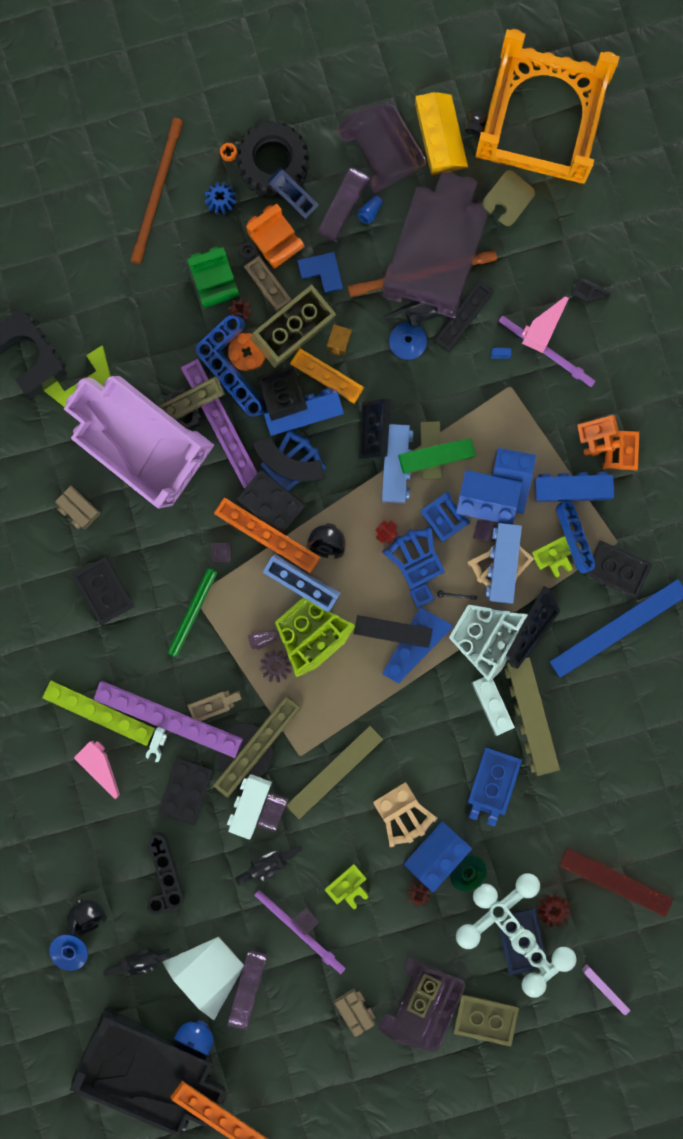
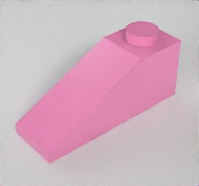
[522,297,569,353]
[74,741,120,799]

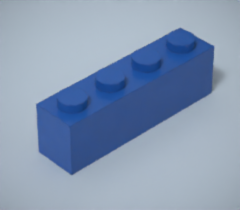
[264,388,344,436]
[534,472,614,502]

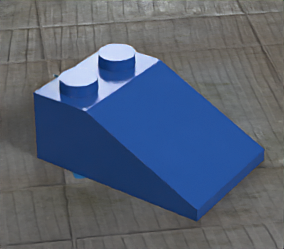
[492,448,536,514]

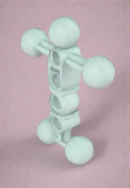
[456,873,577,998]

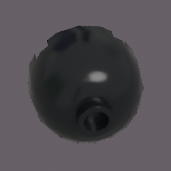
[306,523,346,559]
[67,899,107,936]

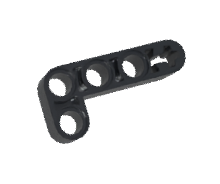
[147,833,185,915]

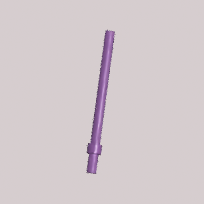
[499,316,595,387]
[254,890,346,974]

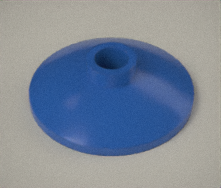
[389,322,427,360]
[50,934,88,971]

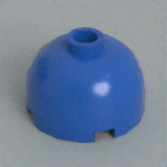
[174,1020,214,1056]

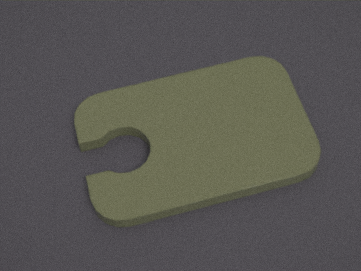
[482,170,535,226]

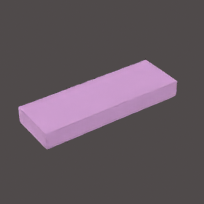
[582,964,631,1015]

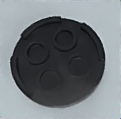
[215,724,273,782]

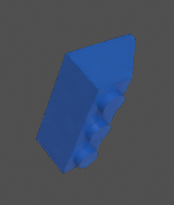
[456,470,522,525]
[404,821,472,892]

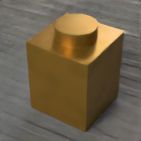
[327,325,352,356]

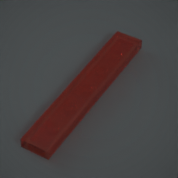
[559,848,673,917]

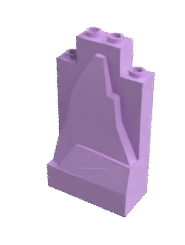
[64,376,214,509]

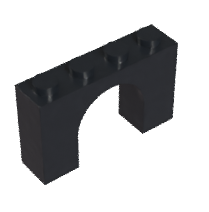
[0,309,68,400]

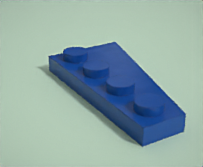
[382,607,453,684]

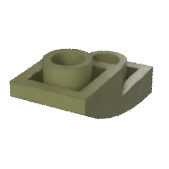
[405,973,442,1018]

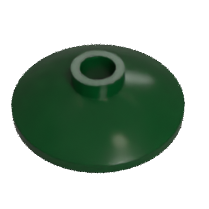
[450,855,487,892]

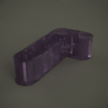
[318,167,371,242]
[227,949,268,1032]

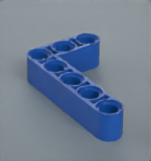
[196,315,266,416]

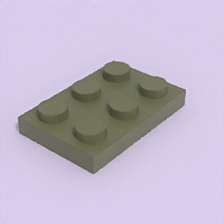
[453,994,519,1046]

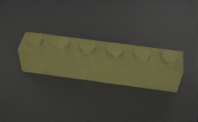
[504,657,560,776]

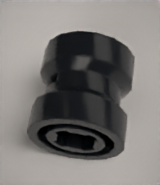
[464,111,487,136]

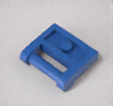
[420,492,471,543]

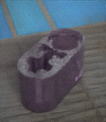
[257,792,288,833]

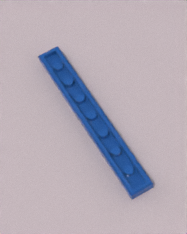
[549,579,683,678]

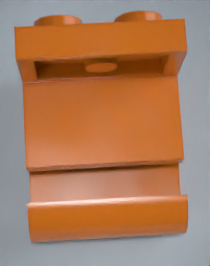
[246,203,305,269]

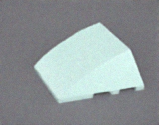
[449,605,528,682]
[162,937,244,1020]

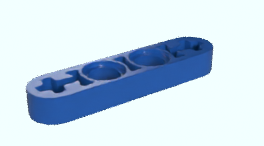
[556,500,595,574]

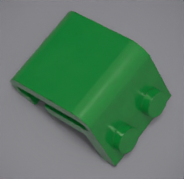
[187,247,240,309]

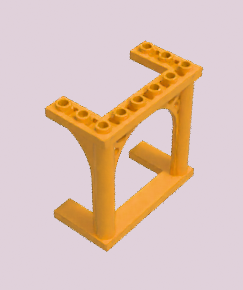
[475,29,620,184]

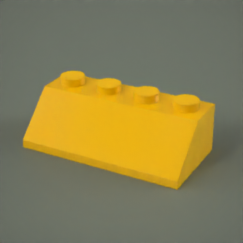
[415,92,468,176]

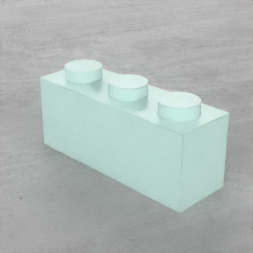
[471,677,515,736]
[227,774,272,840]

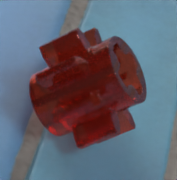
[228,298,252,321]
[375,520,398,544]
[407,883,431,907]

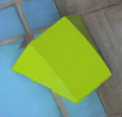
[275,597,355,677]

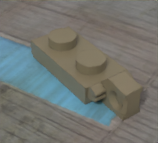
[187,690,242,721]

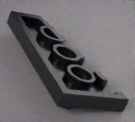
[506,586,560,669]

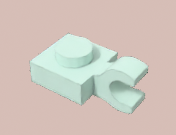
[146,727,167,762]

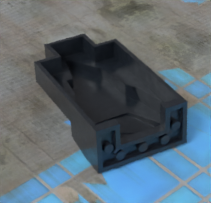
[70,1008,227,1137]

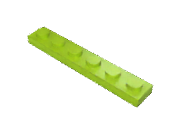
[42,681,156,746]

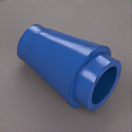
[357,195,383,224]

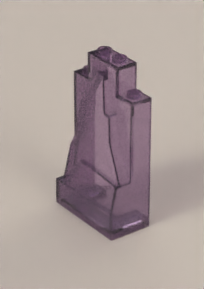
[383,171,489,319]

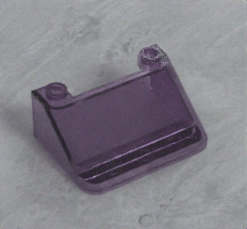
[337,103,426,193]
[378,956,465,1052]

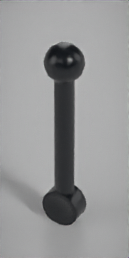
[437,590,477,600]

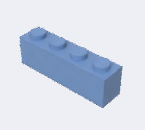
[382,424,413,504]
[485,523,522,604]
[262,553,341,612]

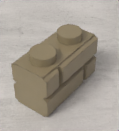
[55,486,101,529]
[334,988,376,1037]

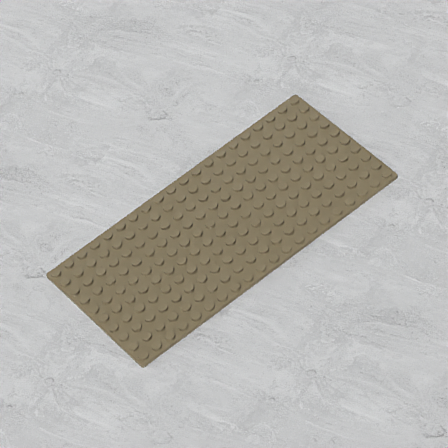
[201,387,617,756]

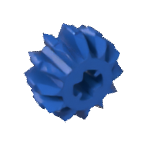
[205,182,236,215]

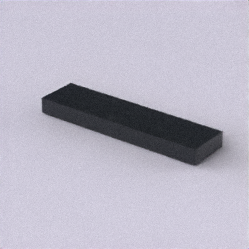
[434,281,494,353]
[353,615,433,648]

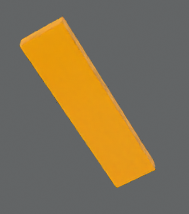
[290,348,364,404]

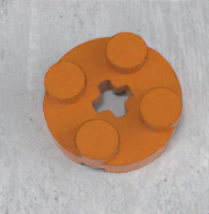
[228,333,266,372]

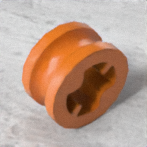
[220,143,237,162]

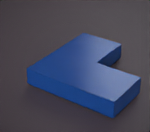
[297,252,343,294]

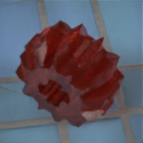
[538,894,571,927]

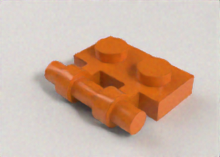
[577,415,622,456]

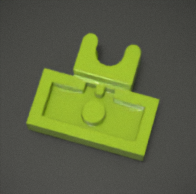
[531,536,573,578]
[324,864,369,909]

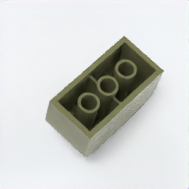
[250,284,336,368]

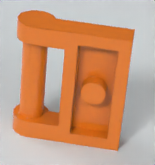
[603,431,639,471]

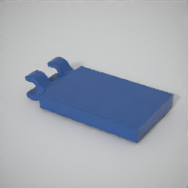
[467,747,522,826]

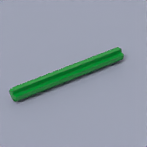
[168,568,217,657]

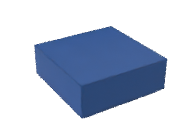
[491,348,511,359]
[409,583,435,608]

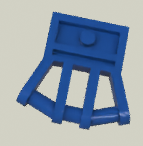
[261,430,326,491]
[382,527,445,590]

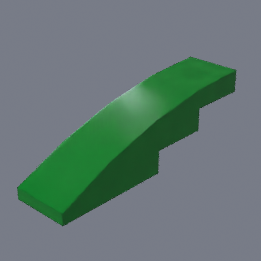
[398,438,476,474]

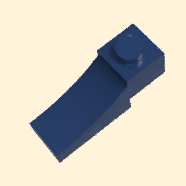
[267,168,318,219]

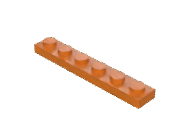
[214,497,321,574]
[170,1081,268,1139]

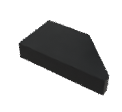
[571,278,611,303]

